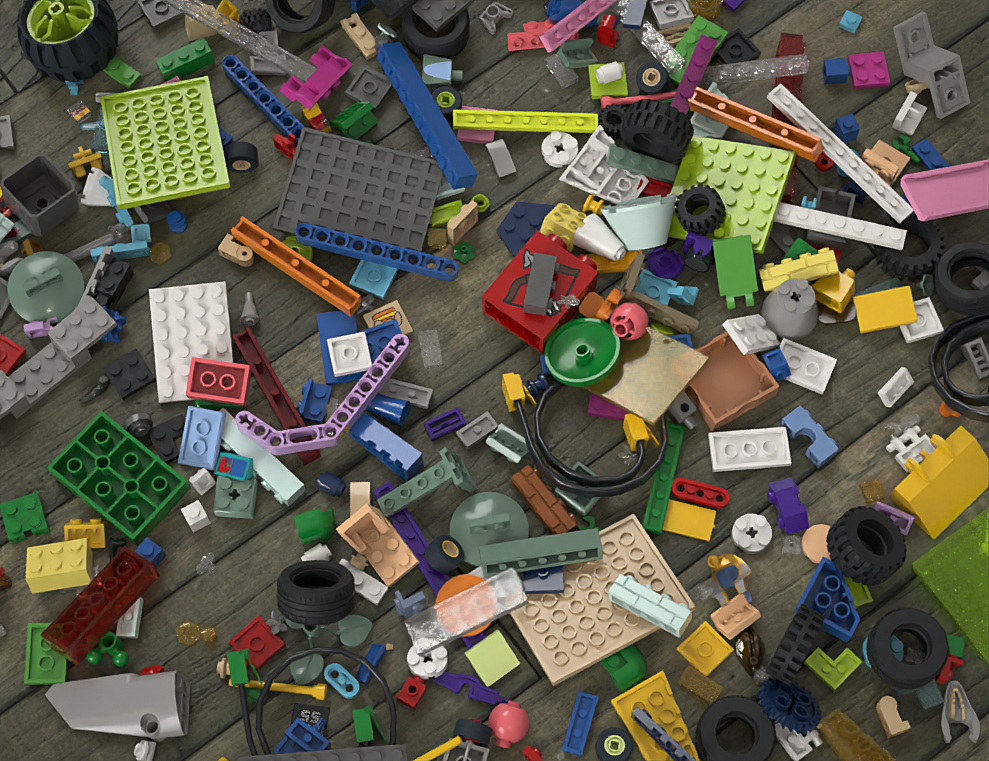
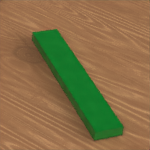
[643,422,685,535]

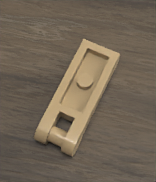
[340,12,378,60]

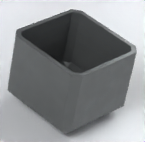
[0,153,79,237]

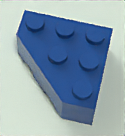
[793,557,860,643]

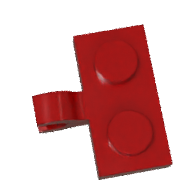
[273,133,297,161]

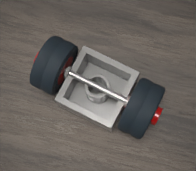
[443,719,493,761]

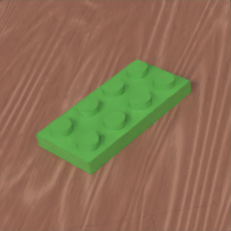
[663,15,729,85]

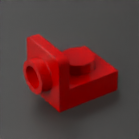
[935,654,963,685]

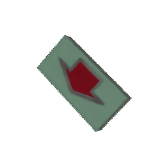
[0,220,33,244]

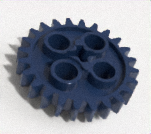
[758,678,822,734]

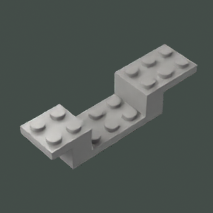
[0,297,117,420]

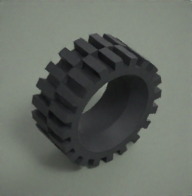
[874,211,945,282]

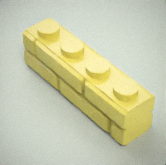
[759,248,840,293]

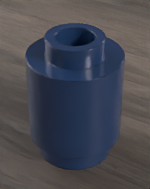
[316,471,347,498]

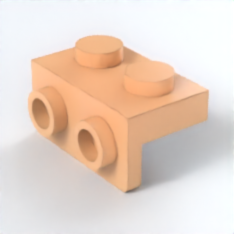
[711,594,761,640]

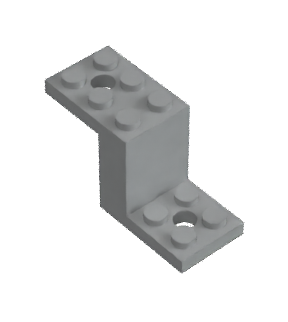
[893,11,970,119]

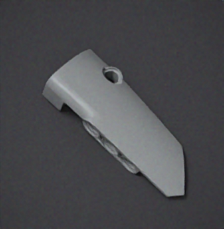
[45,670,190,742]

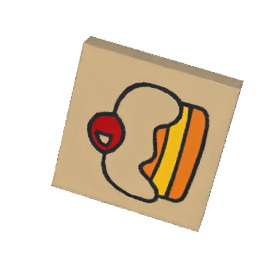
[363,300,413,336]

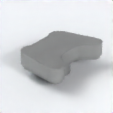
[479,2,513,35]

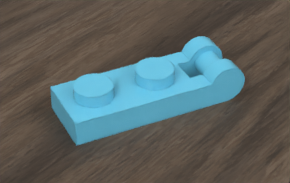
[99,176,134,227]

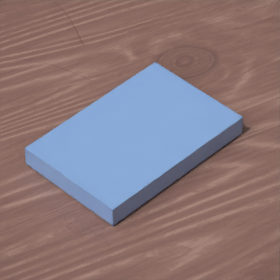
[178,406,226,470]

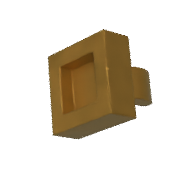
[21,239,44,256]

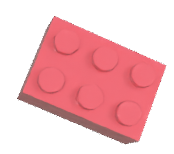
[186,357,252,407]

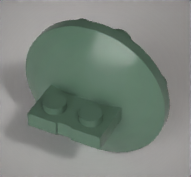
[8,251,85,325]
[450,492,529,568]

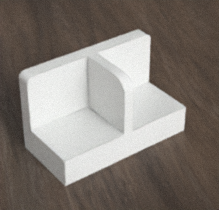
[892,91,927,136]

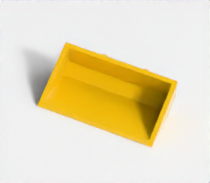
[889,425,989,540]

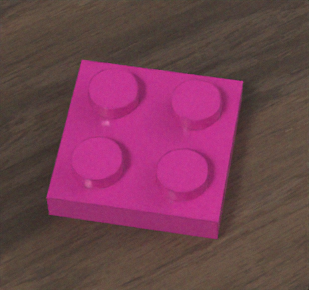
[847,51,890,89]

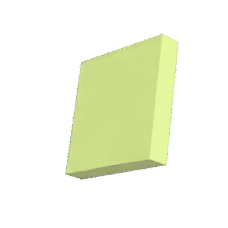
[465,630,520,687]

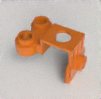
[578,287,623,322]

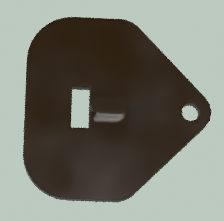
[818,300,856,325]

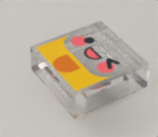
[66,99,92,125]

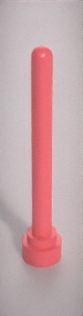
[601,91,676,109]

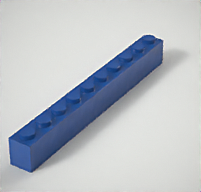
[377,42,478,190]

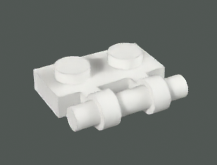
[886,425,935,472]
[775,723,823,761]

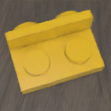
[64,518,107,548]

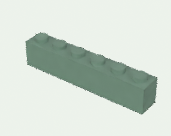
[479,528,603,577]

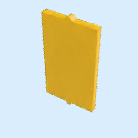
[662,499,716,542]

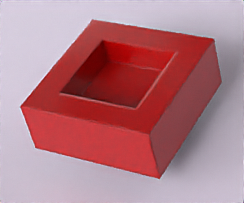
[522,745,543,761]

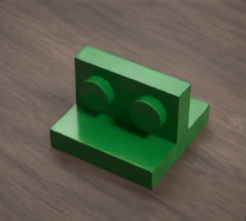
[329,101,378,140]

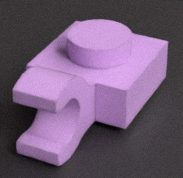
[24,317,57,339]

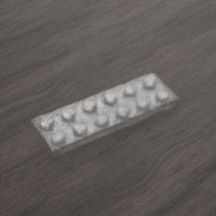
[404,567,530,657]

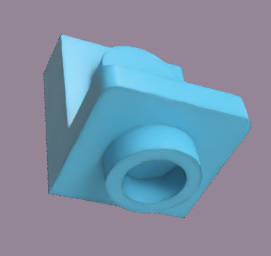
[667,286,699,305]

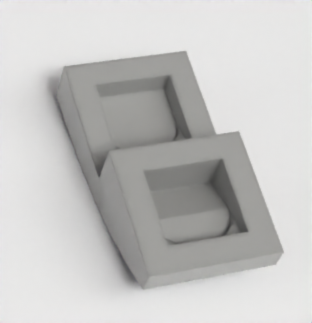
[485,139,516,178]

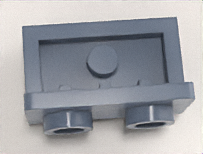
[394,590,428,621]

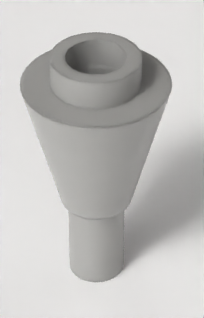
[240,292,259,326]

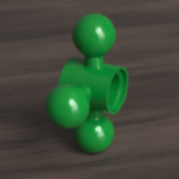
[86,621,129,667]

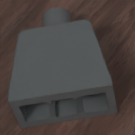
[658,384,699,430]

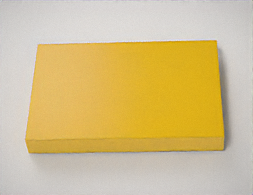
[853,286,918,334]

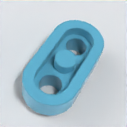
[324,663,360,699]

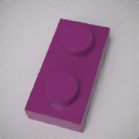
[587,395,628,421]

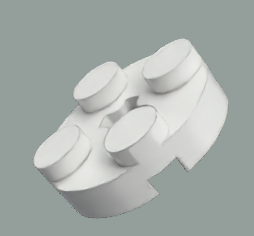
[542,131,578,168]
[731,514,772,554]
[407,638,448,679]

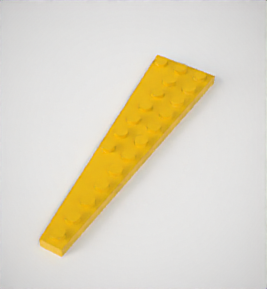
[611,670,700,761]

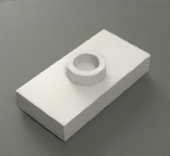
[878,367,914,408]

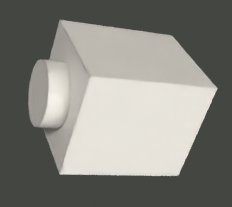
[181,500,211,533]

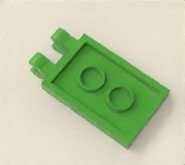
[713,235,758,309]

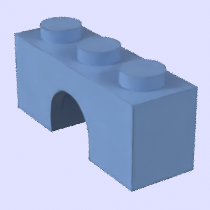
[780,406,839,468]

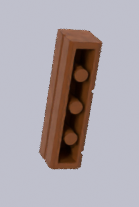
[510,465,578,535]

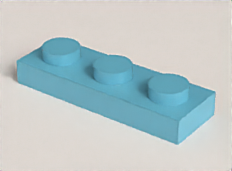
[90,240,150,264]

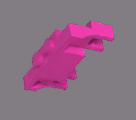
[279,45,353,110]

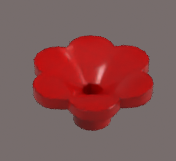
[138,664,164,676]

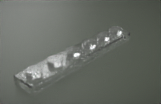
[610,0,686,74]
[703,53,810,86]

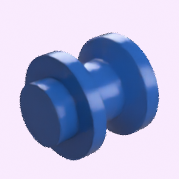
[167,210,187,234]

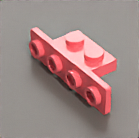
[507,20,579,51]

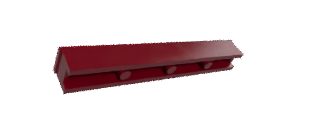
[232,326,321,466]

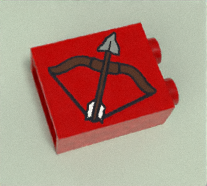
[482,230,598,354]

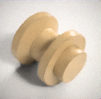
[217,658,230,678]

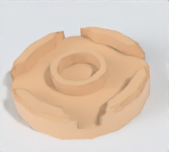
[801,524,831,563]

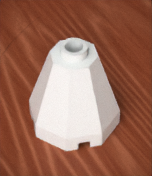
[81,167,113,206]

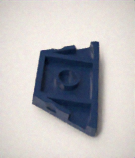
[496,201,556,257]

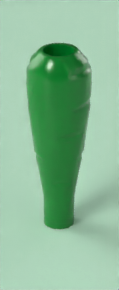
[195,399,242,411]

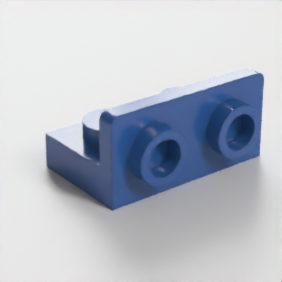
[297,378,333,424]

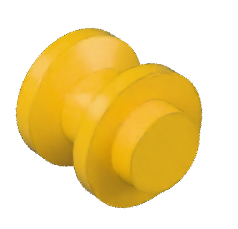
[583,195,605,216]

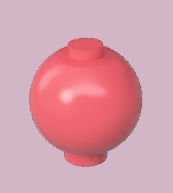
[610,302,649,341]
[488,700,529,749]

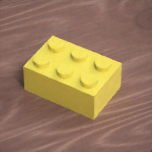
[26,538,93,594]

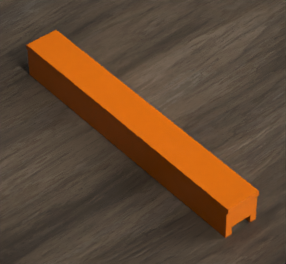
[687,87,825,162]
[231,216,363,317]

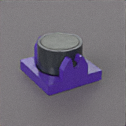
[683,231,716,273]

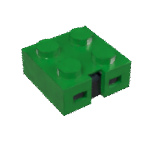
[0,492,51,545]

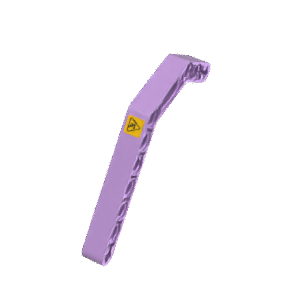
[235,334,410,455]

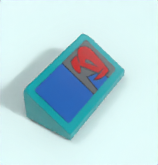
[214,452,253,481]

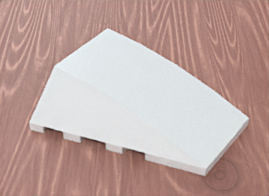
[559,125,649,205]

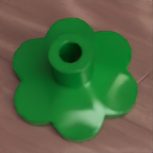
[453,241,475,264]

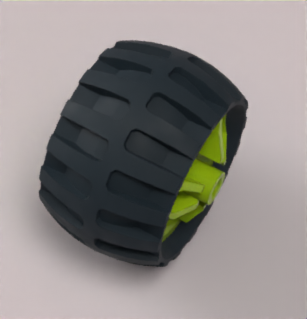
[17,0,119,82]

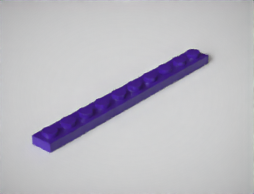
[373,482,486,650]

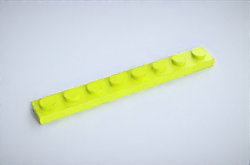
[453,110,598,133]

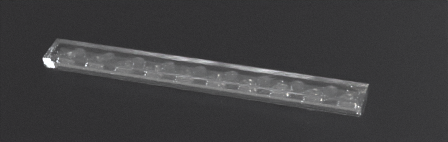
[161,0,317,83]

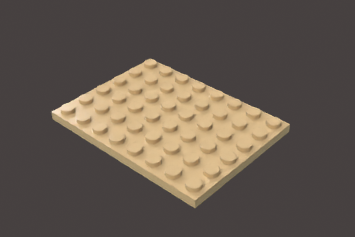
[500,514,695,686]

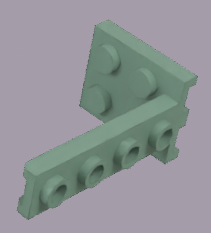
[377,448,478,518]

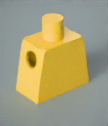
[811,268,855,313]

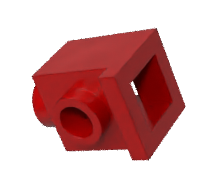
[396,676,427,711]

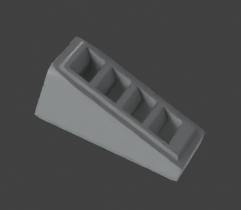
[960,338,989,380]

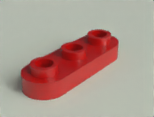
[671,478,730,509]

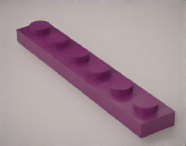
[670,34,718,114]

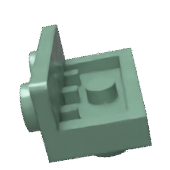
[557,38,598,69]
[485,423,529,463]

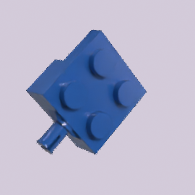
[273,717,331,754]

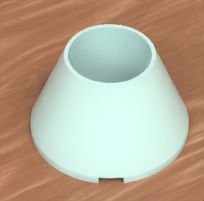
[601,194,676,251]

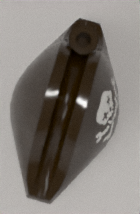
[734,625,765,676]

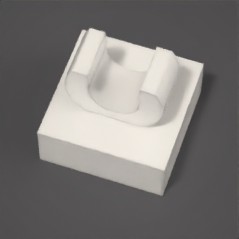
[189,468,216,496]

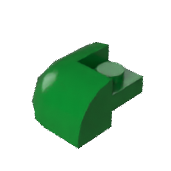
[293,508,337,544]
[599,643,647,694]

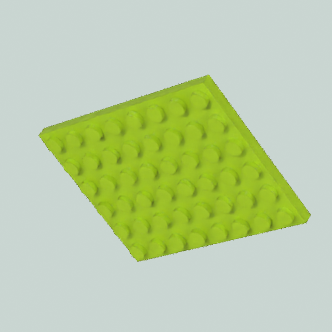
[100,76,230,210]

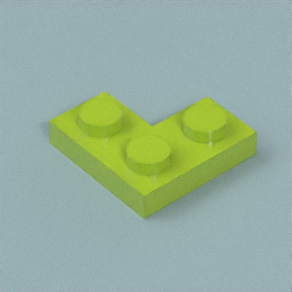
[804,647,862,691]

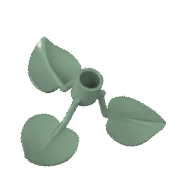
[285,615,373,685]

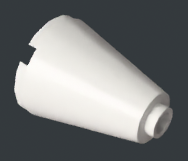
[573,213,626,261]

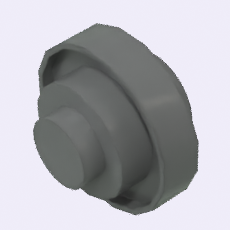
[124,413,153,437]

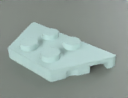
[690,82,729,140]

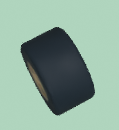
[636,61,670,94]
[225,142,258,173]
[425,535,464,574]

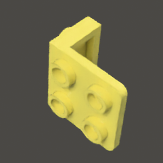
[540,203,587,252]

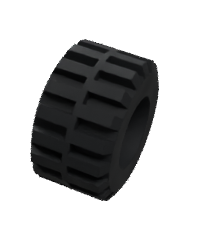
[675,184,726,236]

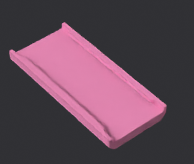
[901,159,989,221]

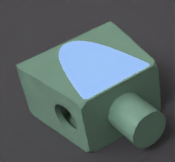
[422,55,463,93]

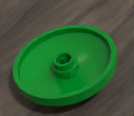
[545,318,622,387]

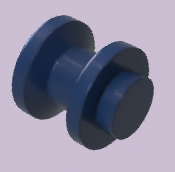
[525,373,549,397]

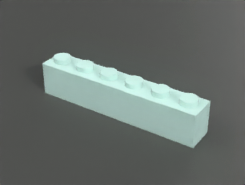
[220,408,306,506]

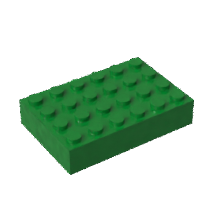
[47,411,191,546]

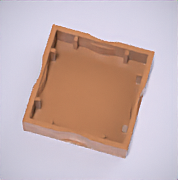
[671,331,780,432]

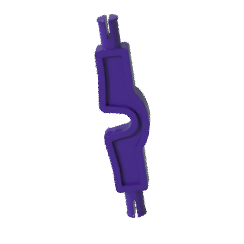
[430,671,509,706]

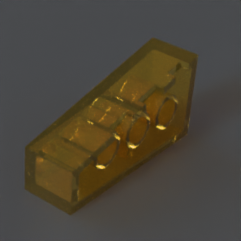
[817,709,896,761]

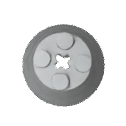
[761,279,819,341]

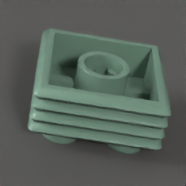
[554,462,601,516]
[213,475,258,519]

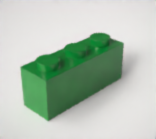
[155,37,215,82]

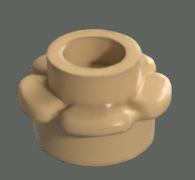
[350,553,368,570]

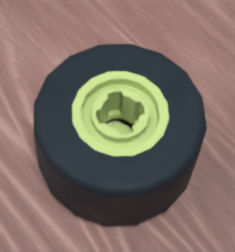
[595,727,633,761]

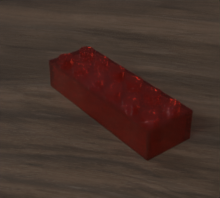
[41,546,160,666]

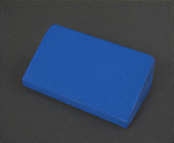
[354,644,386,686]

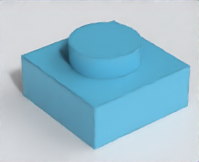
[838,10,863,34]
[130,223,151,243]

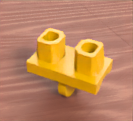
[68,146,103,179]

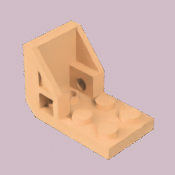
[336,503,420,587]

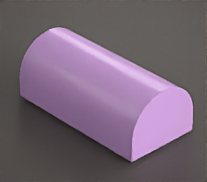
[874,501,915,535]

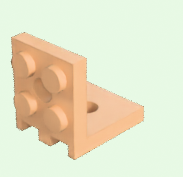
[861,140,910,187]

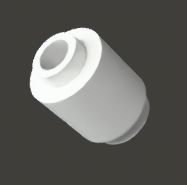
[595,61,624,84]
[300,543,332,561]

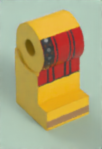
[301,104,331,133]

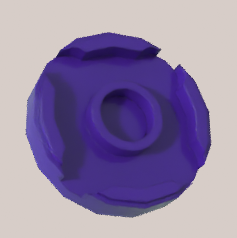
[646,247,684,279]

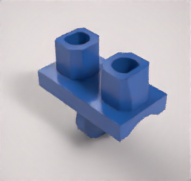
[100,306,126,343]

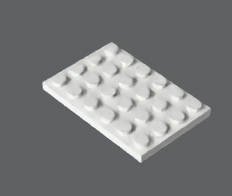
[149,282,234,403]

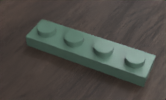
[606,145,679,185]

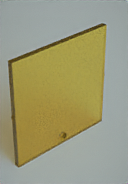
[581,326,710,425]

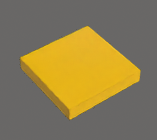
[677,621,734,678]

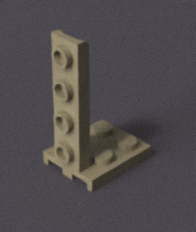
[617,252,699,336]

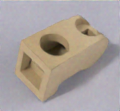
[218,233,254,267]
[876,696,911,738]

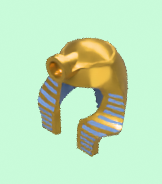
[708,554,752,606]

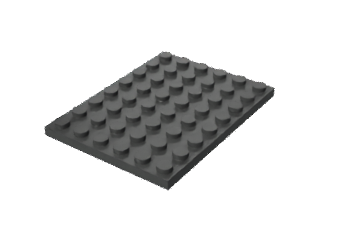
[273,127,443,264]

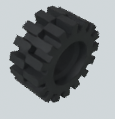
[239,8,273,38]
[598,104,627,139]

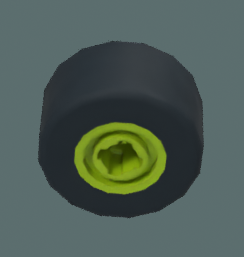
[431,86,462,122]

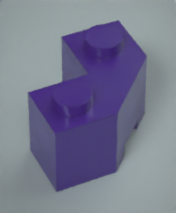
[767,477,809,535]

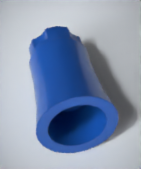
[366,394,410,426]

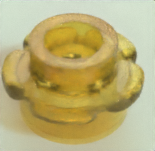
[200,624,217,644]

